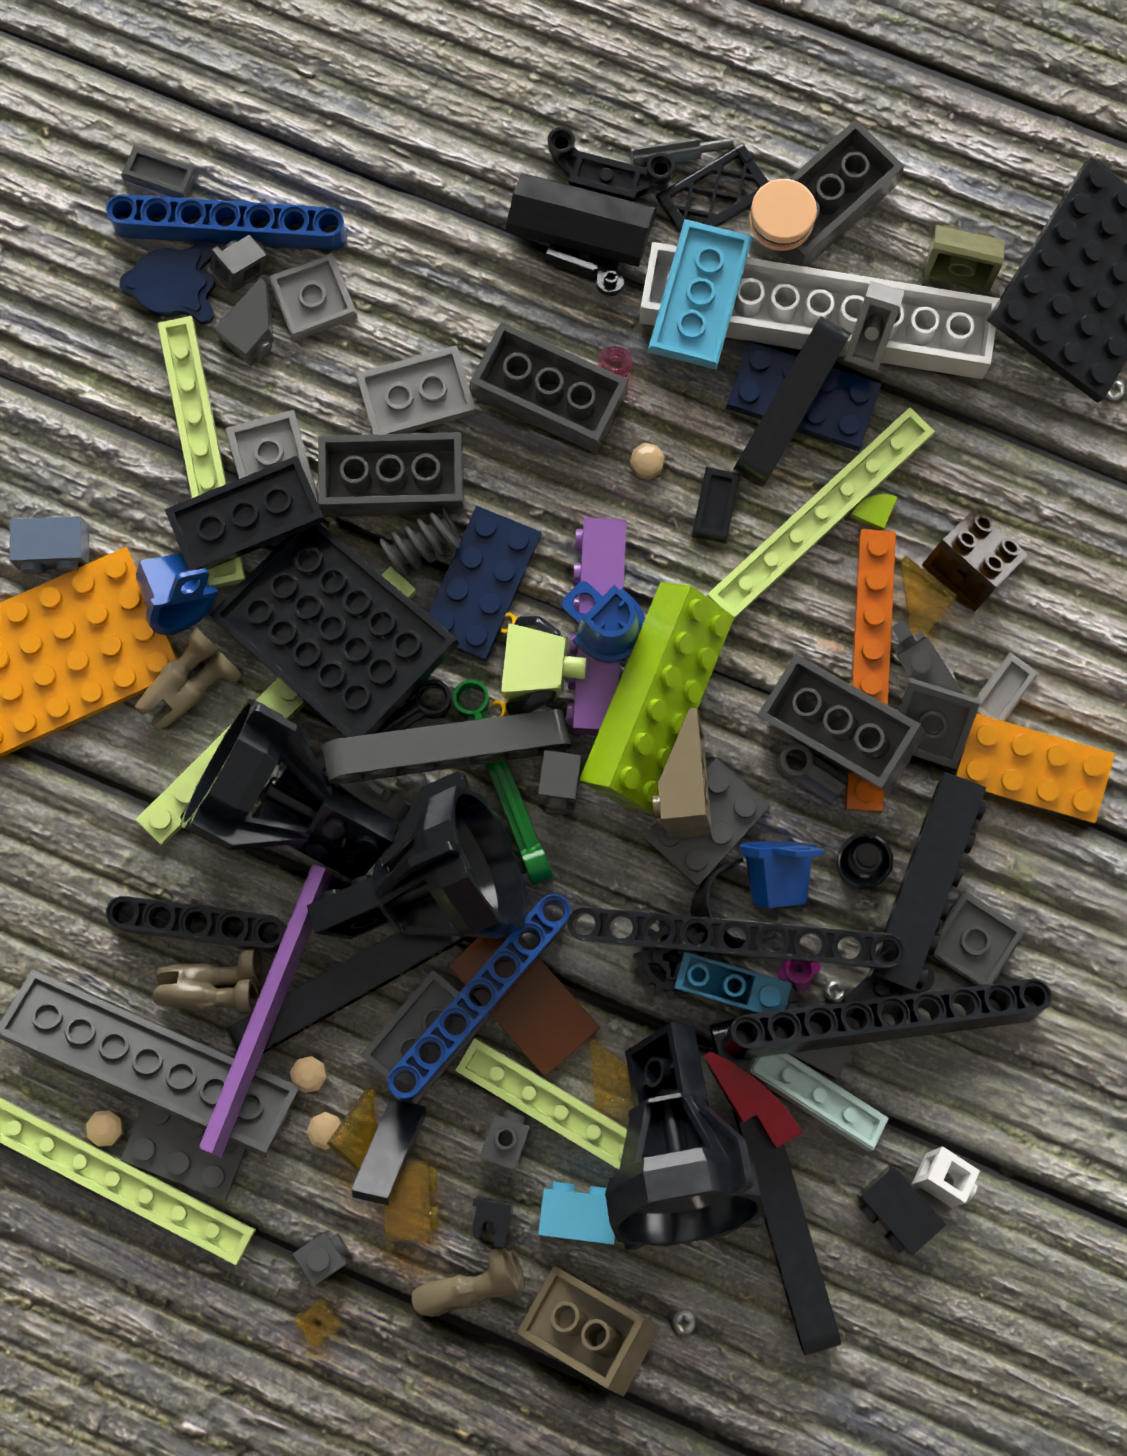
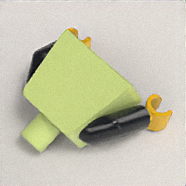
[492,612,587,717]

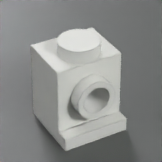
[911,1146,980,1208]

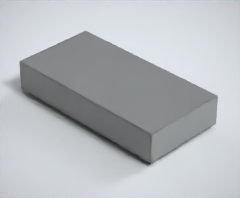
[976,652,1039,721]

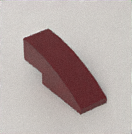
[702,1051,803,1148]

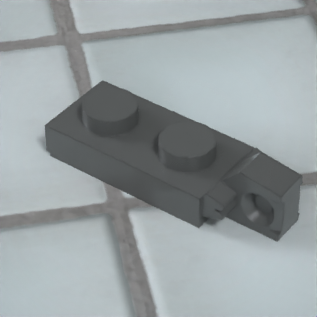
[891,620,964,694]

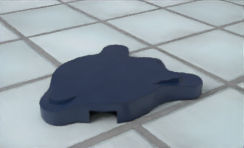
[120,240,216,325]

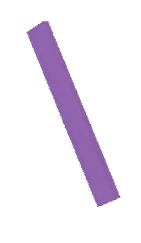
[199,865,332,1158]

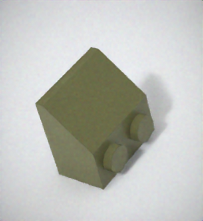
[922,225,1004,292]

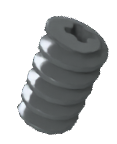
[380,506,460,576]

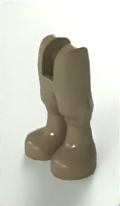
[135,627,244,731]
[153,948,262,1014]
[412,1247,525,1317]

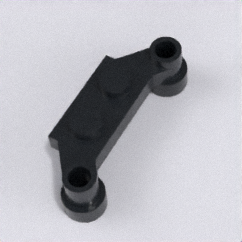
[547,127,675,202]

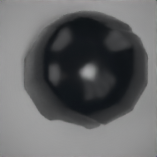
[836,832,893,889]

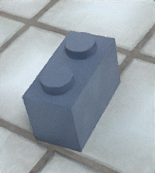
[10,516,89,574]

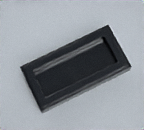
[692,467,740,544]

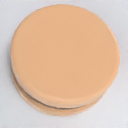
[749,179,817,251]

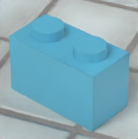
[538,1181,615,1245]

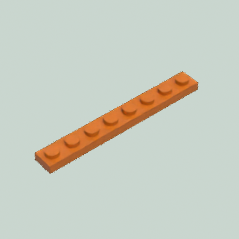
[845,529,896,813]

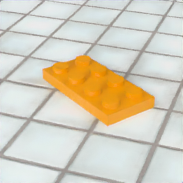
[955,714,1116,823]

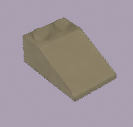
[653,708,712,840]
[517,1265,660,1397]

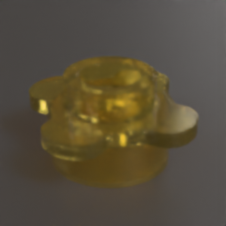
[295,1299,340,1346]

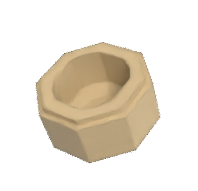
[630,443,665,480]
[290,1056,328,1094]
[86,1110,125,1147]
[306,1112,345,1150]

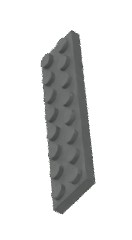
[0,969,299,1158]

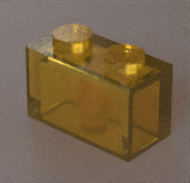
[384,1160,440,1241]

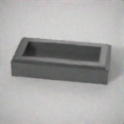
[121,145,199,198]

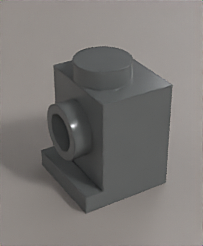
[210,235,267,293]

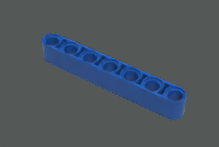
[106,194,347,251]
[387,894,571,1102]

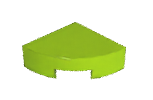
[850,494,897,530]

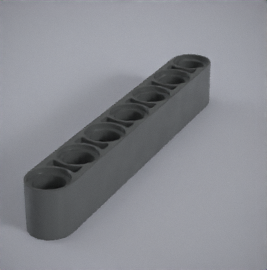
[322,709,572,785]

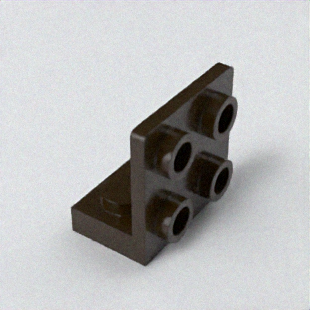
[922,509,1028,612]

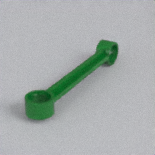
[453,679,553,885]

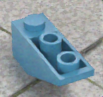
[674,952,792,1014]

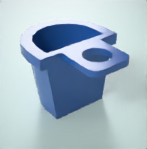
[136,553,218,635]
[561,581,645,663]
[740,841,824,908]

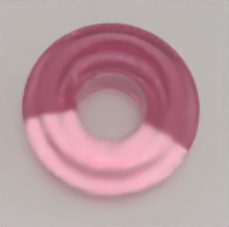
[598,346,633,378]

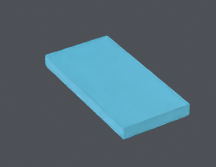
[648,219,753,370]

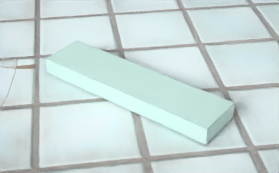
[746,1053,889,1152]

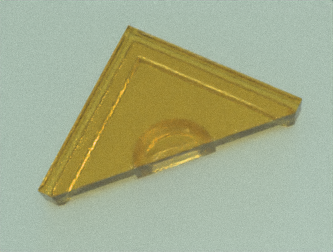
[900,555,958,636]
[589,1039,634,1109]
[327,1088,379,1173]

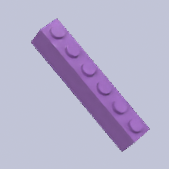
[566,518,627,736]

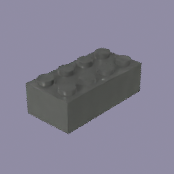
[779,119,904,267]
[470,322,629,454]
[318,432,464,517]
[757,654,926,795]

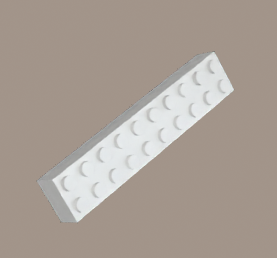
[639,242,1000,379]

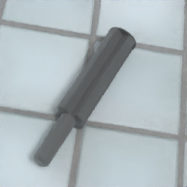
[630,138,734,167]

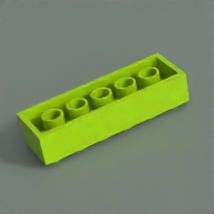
[579,582,734,814]

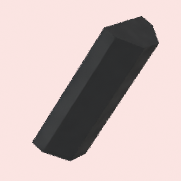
[506,174,657,267]

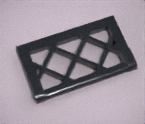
[656,143,769,233]

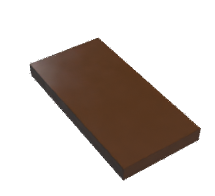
[448,933,600,1077]

